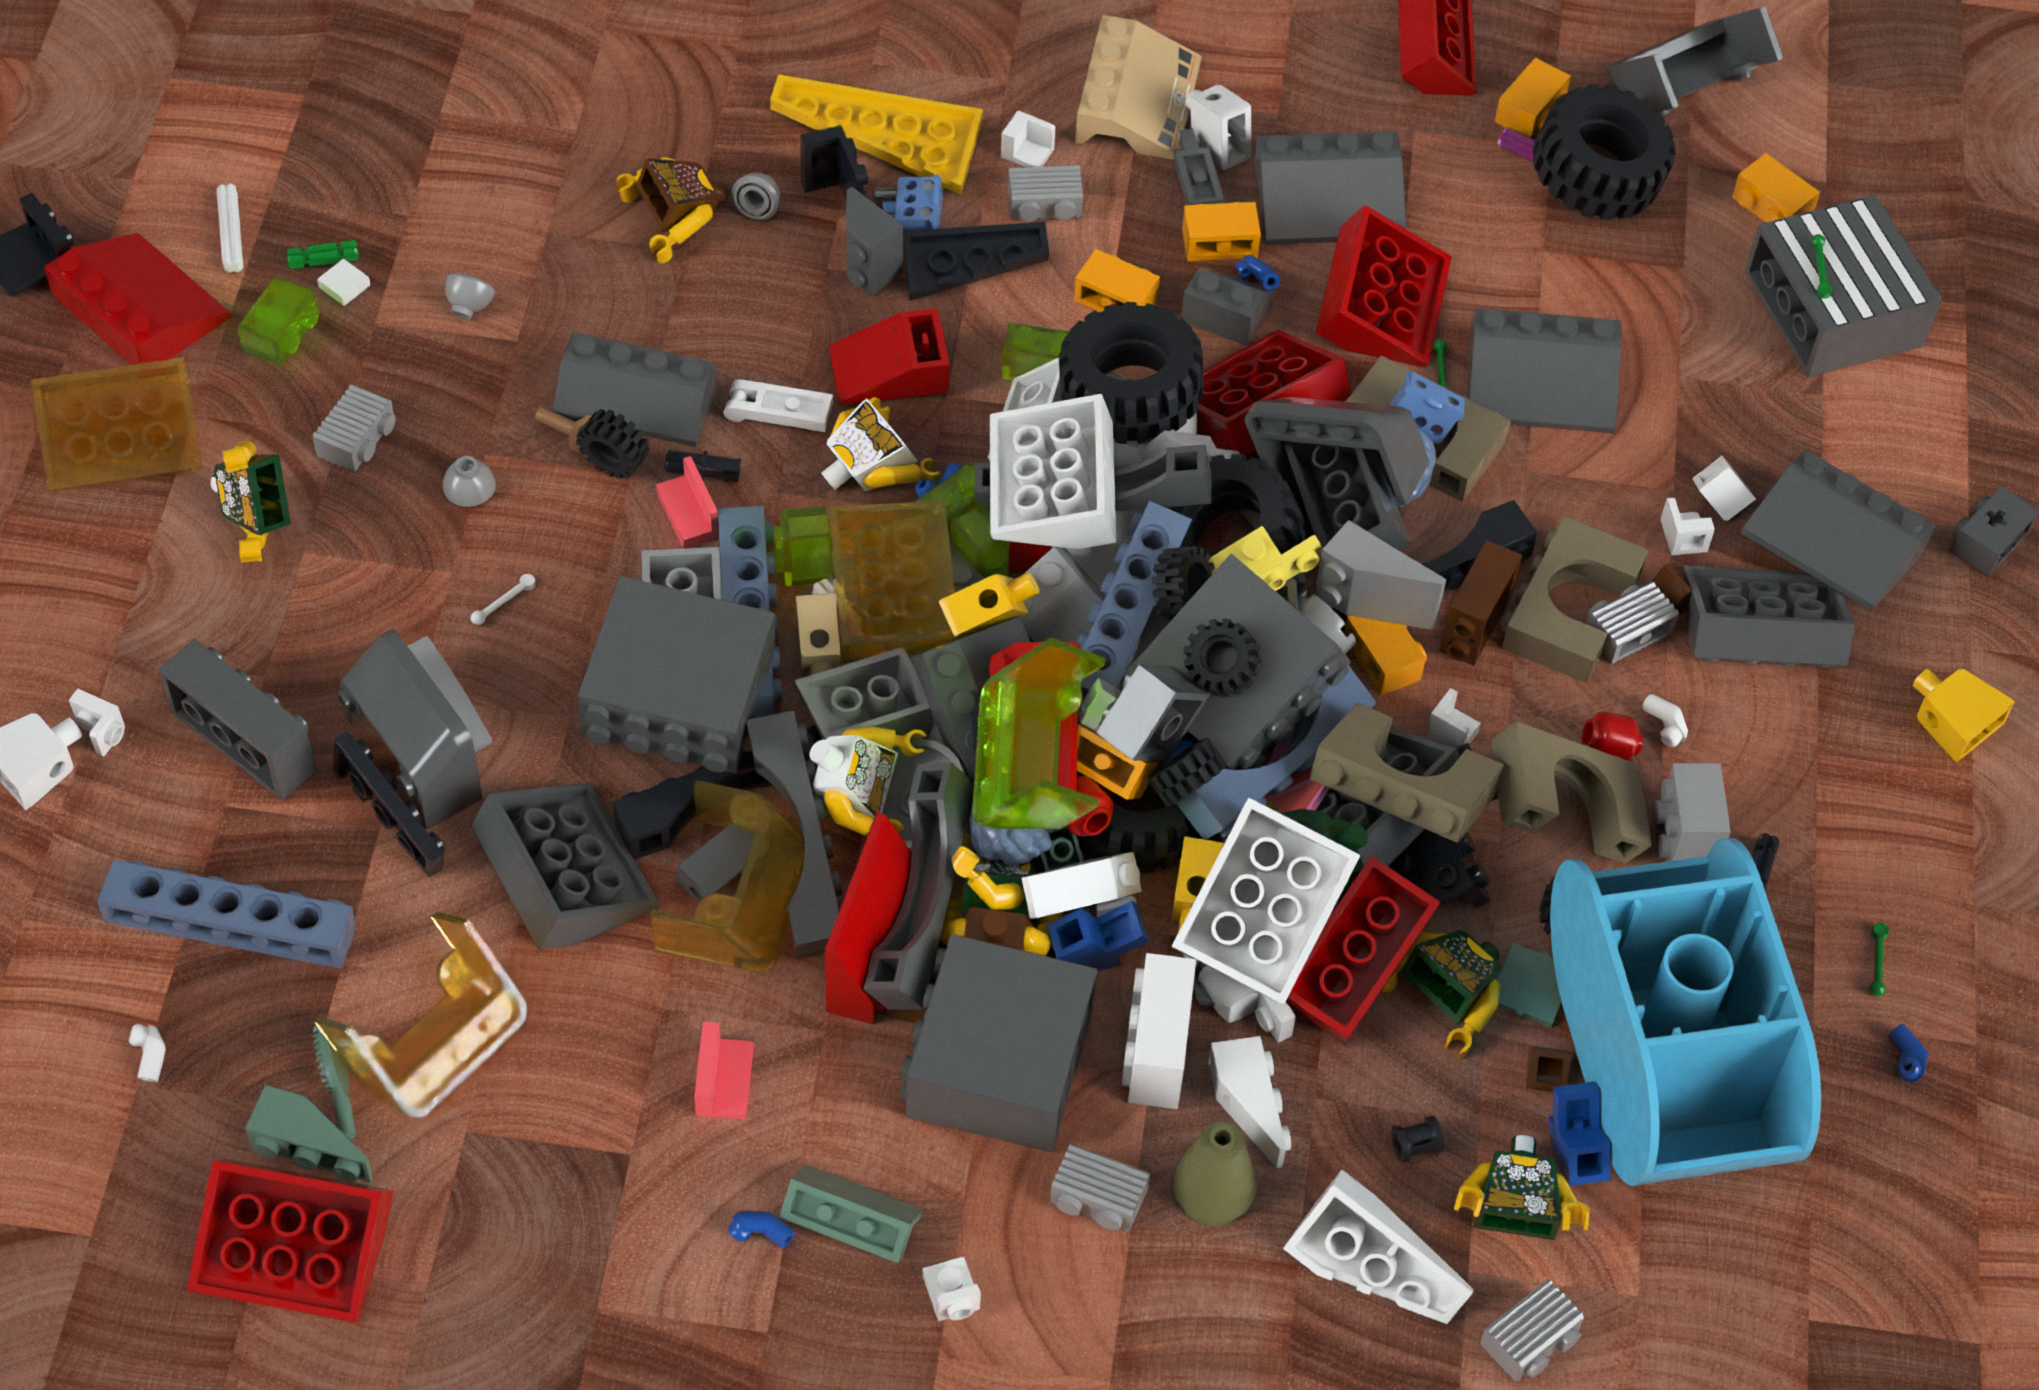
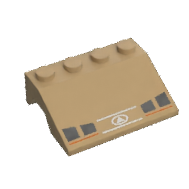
[1075,15,1202,160]

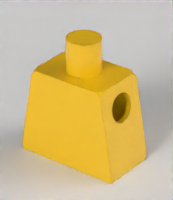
[938,572,1039,638]
[1912,669,2015,763]
[1172,836,1225,935]

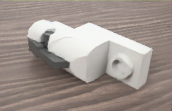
[1181,954,1296,1043]

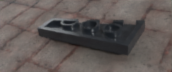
[903,222,1049,301]
[333,731,446,877]

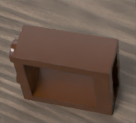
[1439,540,1522,666]

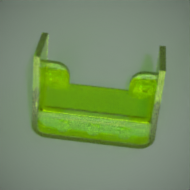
[972,637,1105,829]

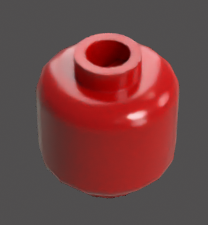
[1581,711,1643,761]
[1053,776,1113,837]

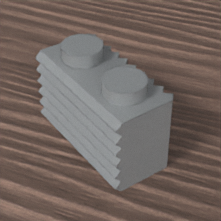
[1008,165,1083,221]
[313,384,396,473]
[1586,582,1679,664]
[1050,1143,1150,1232]
[1480,1279,1584,1382]

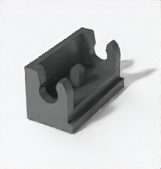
[675,817,769,906]

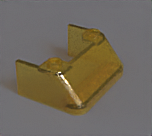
[651,780,805,972]
[315,912,527,1117]

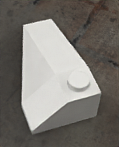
[1283,1170,1474,1324]

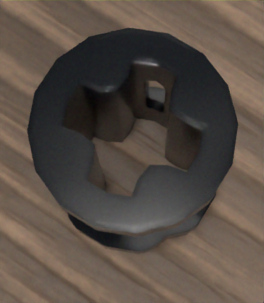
[1391,1115,1444,1163]

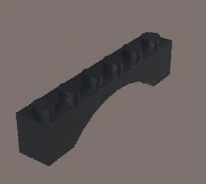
[1314,500,1538,631]
[613,724,822,860]

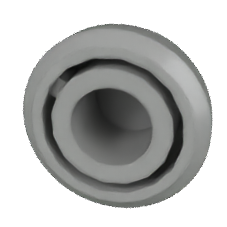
[731,172,780,221]
[445,273,495,320]
[443,456,496,507]

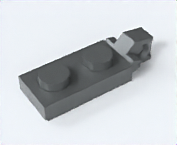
[1174,129,1225,205]

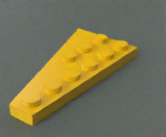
[770,74,983,195]

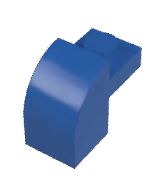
[1047,901,1150,971]
[1549,1082,1610,1186]

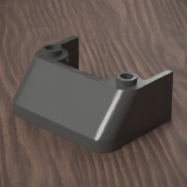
[1606,6,1784,116]
[1245,397,1430,505]
[337,629,483,829]

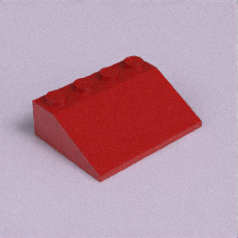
[1315,205,1452,368]
[44,233,231,377]
[1196,329,1352,458]
[825,812,912,1025]
[187,1159,394,1323]

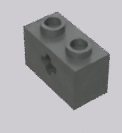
[1951,486,2039,577]

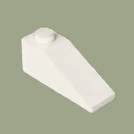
[1022,852,1142,919]

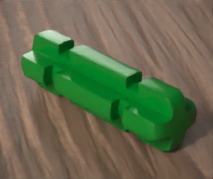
[286,239,359,270]

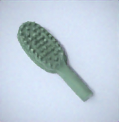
[313,1017,356,1140]

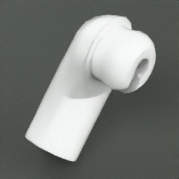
[129,1024,166,1082]

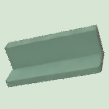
[779,1165,923,1263]

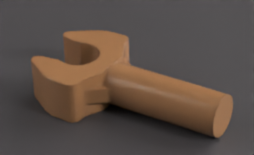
[535,407,591,453]

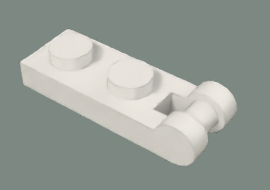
[723,379,833,432]

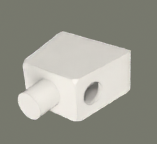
[1185,85,1252,171]
[0,713,82,811]

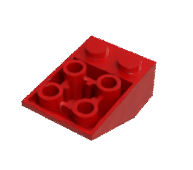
[829,308,950,405]

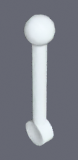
[470,574,535,625]

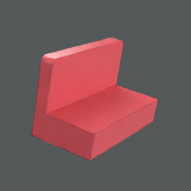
[656,456,719,549]
[694,1022,754,1119]

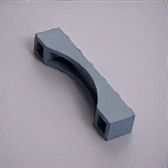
[1176,665,1377,840]

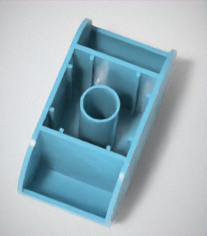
[1550,838,1821,1186]

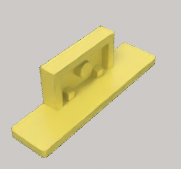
[1208,526,1323,591]

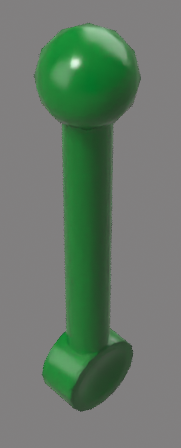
[1811,234,1833,299]
[1433,339,1447,388]
[1869,923,1889,997]

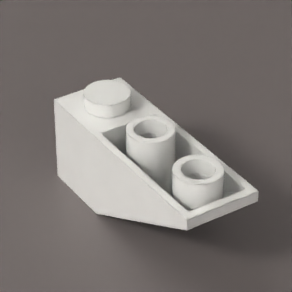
[1208,1036,1291,1168]

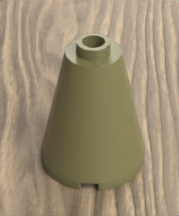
[1172,1122,1257,1226]

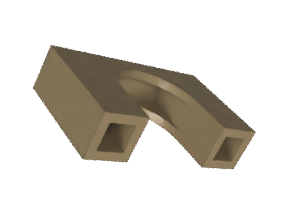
[1346,355,1511,502]
[1500,516,1649,683]
[1310,703,1504,843]
[1491,721,1652,864]

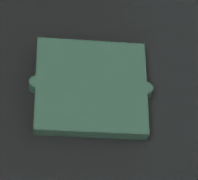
[1497,942,1562,1028]

